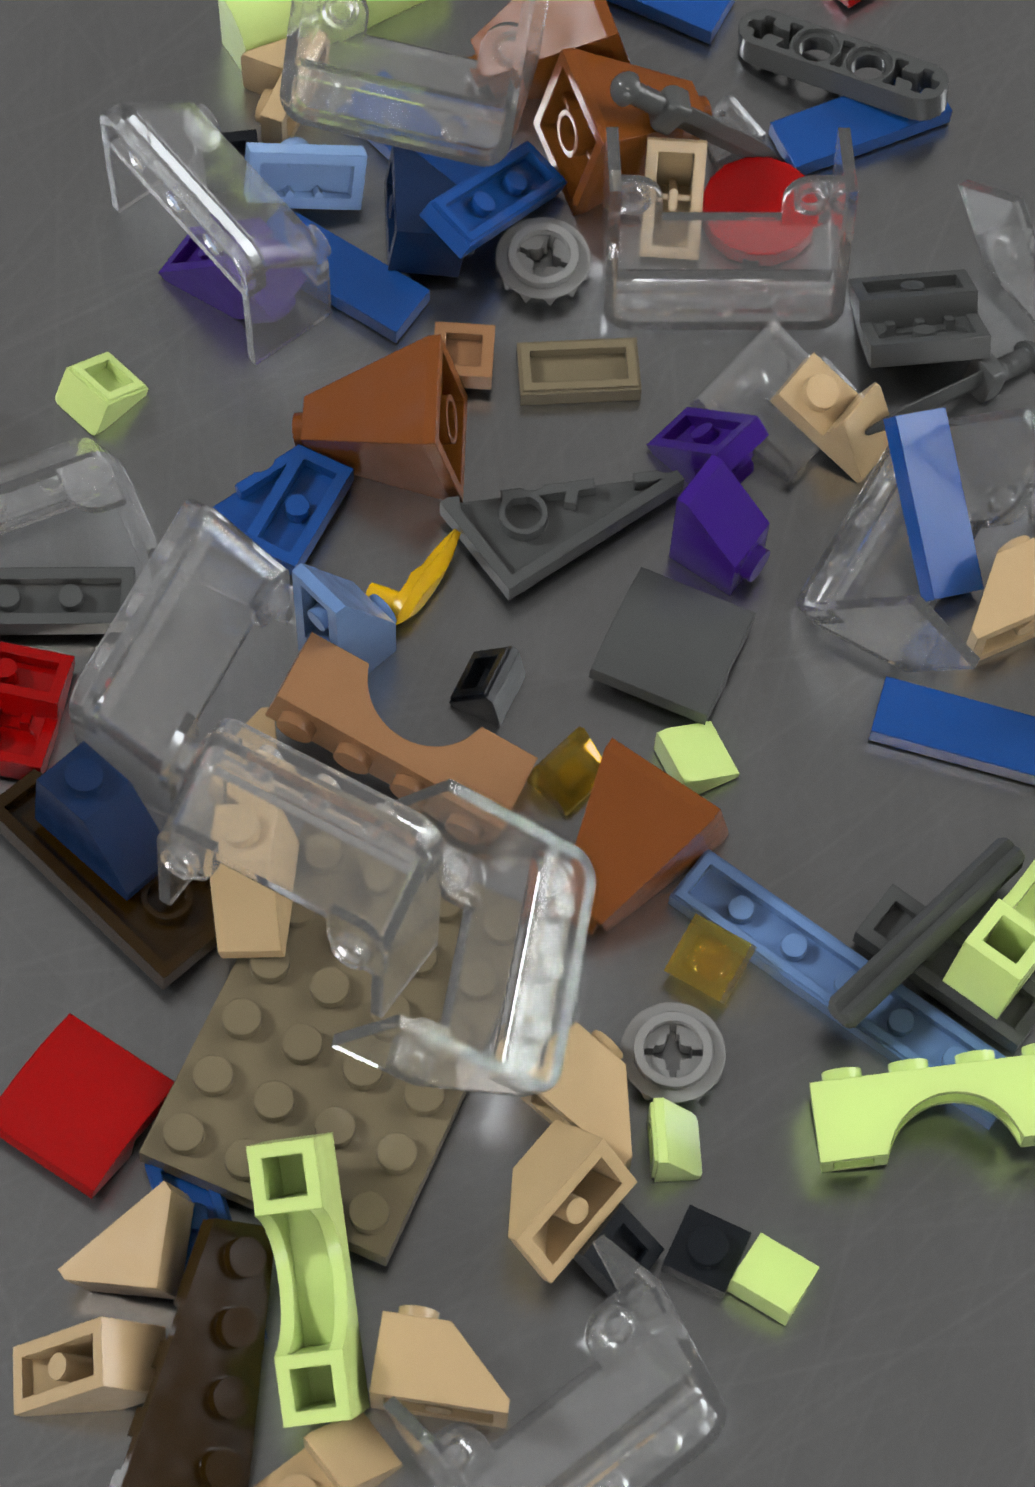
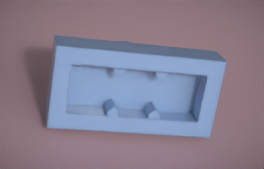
[241,137,368,210]

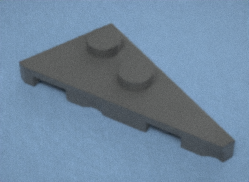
[440,470,684,601]

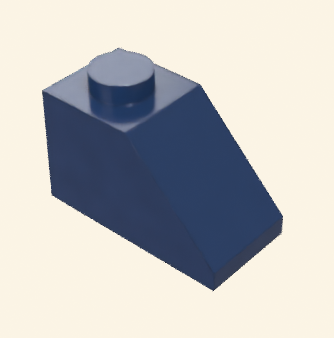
[384,142,474,277]
[35,741,174,901]

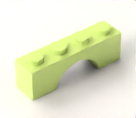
[942,859,1035,1019]
[810,1043,1035,1173]
[246,1132,370,1428]

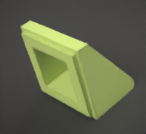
[55,351,149,435]
[654,721,740,794]
[646,1098,702,1182]
[727,1233,820,1326]

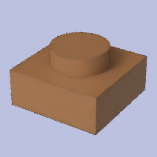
[434,321,495,390]

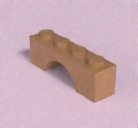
[265,632,538,839]

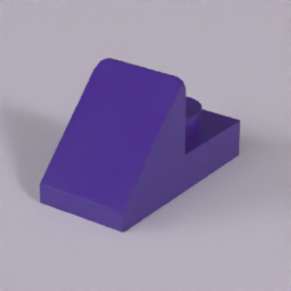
[647,407,769,484]

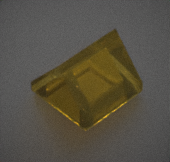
[527,726,602,816]

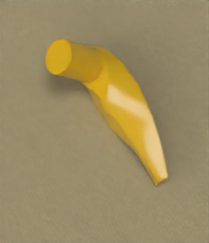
[366,529,461,625]

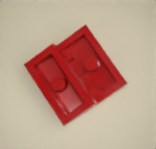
[0,641,75,780]
[0,1013,174,1199]

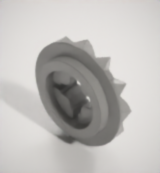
[496,217,591,306]
[620,1002,726,1104]

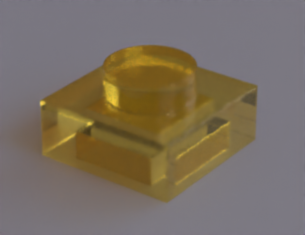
[664,913,757,1004]

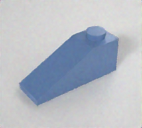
[292,563,397,674]

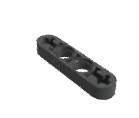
[738,9,949,121]

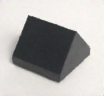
[449,646,526,727]

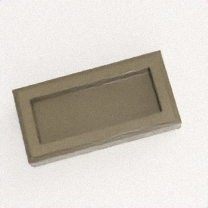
[516,337,642,406]

